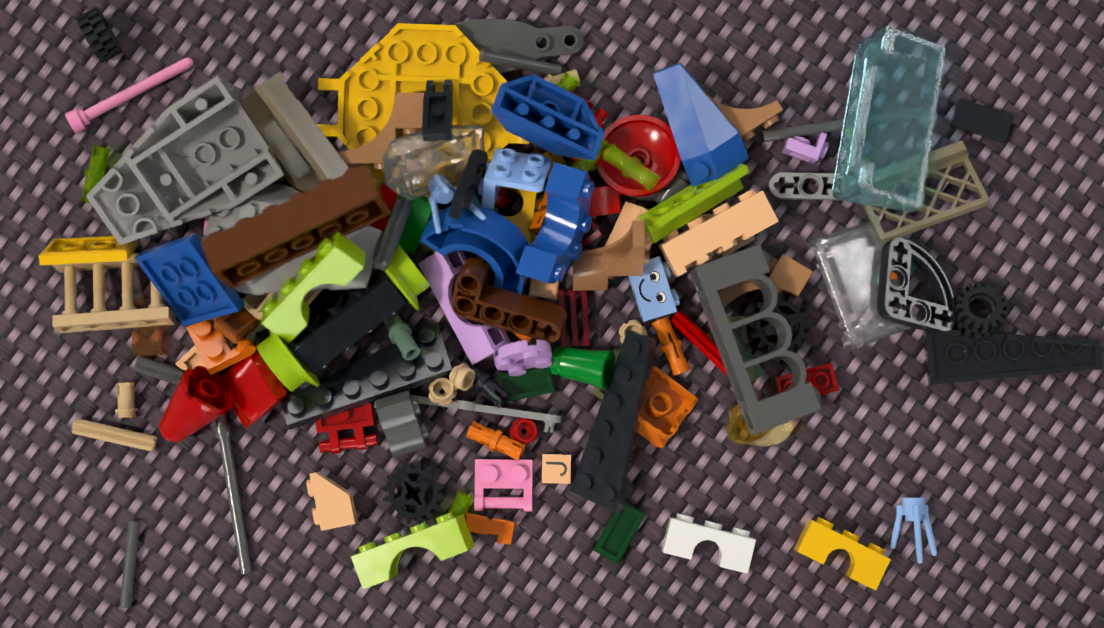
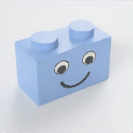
[628,256,680,323]

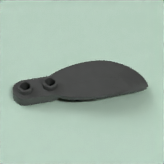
[451,19,583,73]

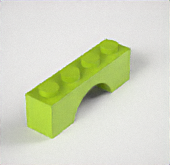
[261,232,366,343]
[351,512,475,589]

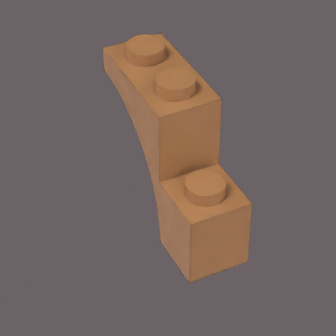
[702,90,783,143]
[337,93,424,169]
[573,221,651,291]
[718,254,813,309]

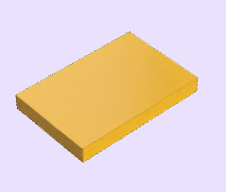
[39,236,139,265]

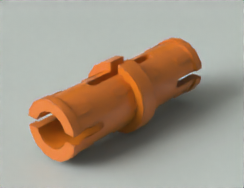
[652,316,691,376]
[466,421,526,461]

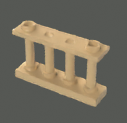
[52,253,175,333]

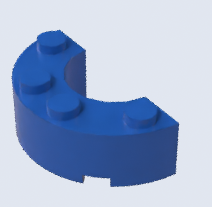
[516,162,594,284]
[420,206,529,294]

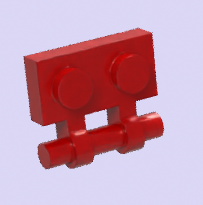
[315,402,378,454]

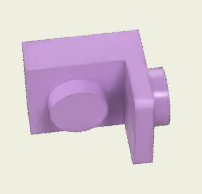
[782,132,829,164]

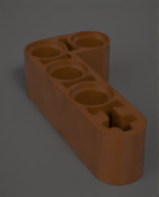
[452,257,567,342]

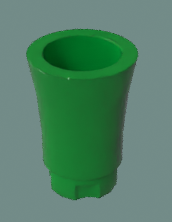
[549,347,615,390]

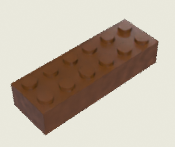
[200,165,391,289]

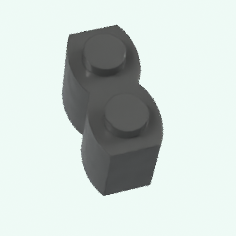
[375,390,430,458]

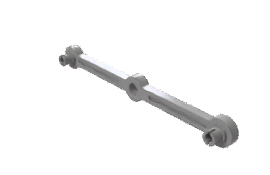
[373,395,562,433]

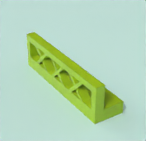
[638,164,749,243]

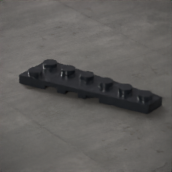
[280,322,453,430]
[570,330,657,513]
[923,330,1103,385]

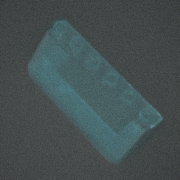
[832,26,946,212]

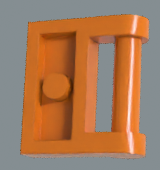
[186,317,256,376]

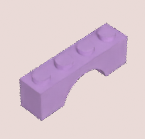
[419,250,511,365]

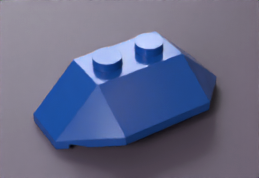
[491,74,605,160]

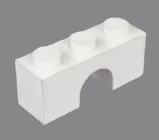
[662,513,756,574]

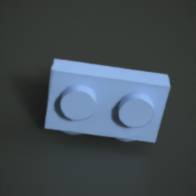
[478,148,551,209]

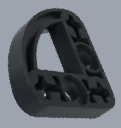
[877,238,956,334]

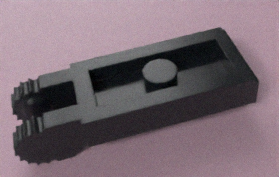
[422,79,454,141]
[448,149,488,220]

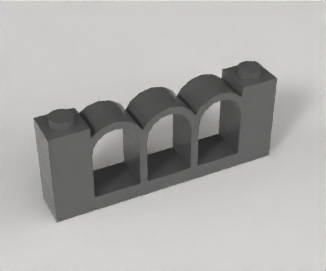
[689,244,822,435]

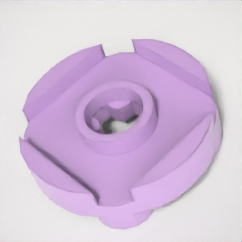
[493,340,552,376]

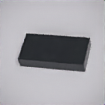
[949,98,1014,144]

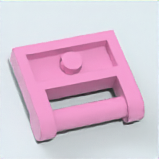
[474,459,533,512]

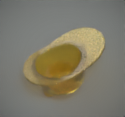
[726,404,793,446]

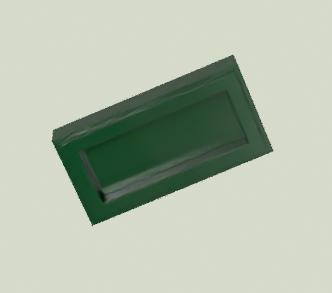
[494,367,556,403]
[593,502,646,564]

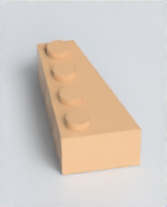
[658,189,779,276]

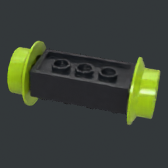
[256,243,431,392]

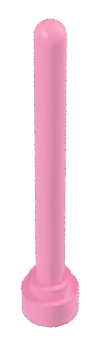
[65,57,193,134]

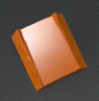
[637,366,698,448]

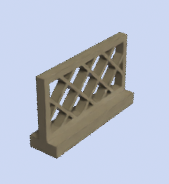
[854,140,990,244]

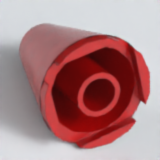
[159,366,234,442]

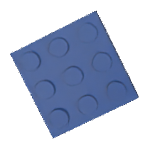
[135,234,245,326]

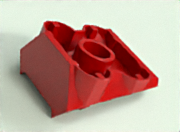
[221,347,288,429]

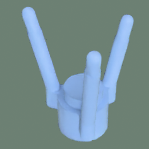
[428,174,486,234]
[890,498,937,564]

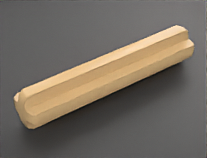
[72,419,157,451]

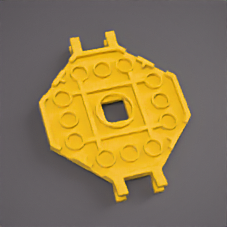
[317,23,530,196]

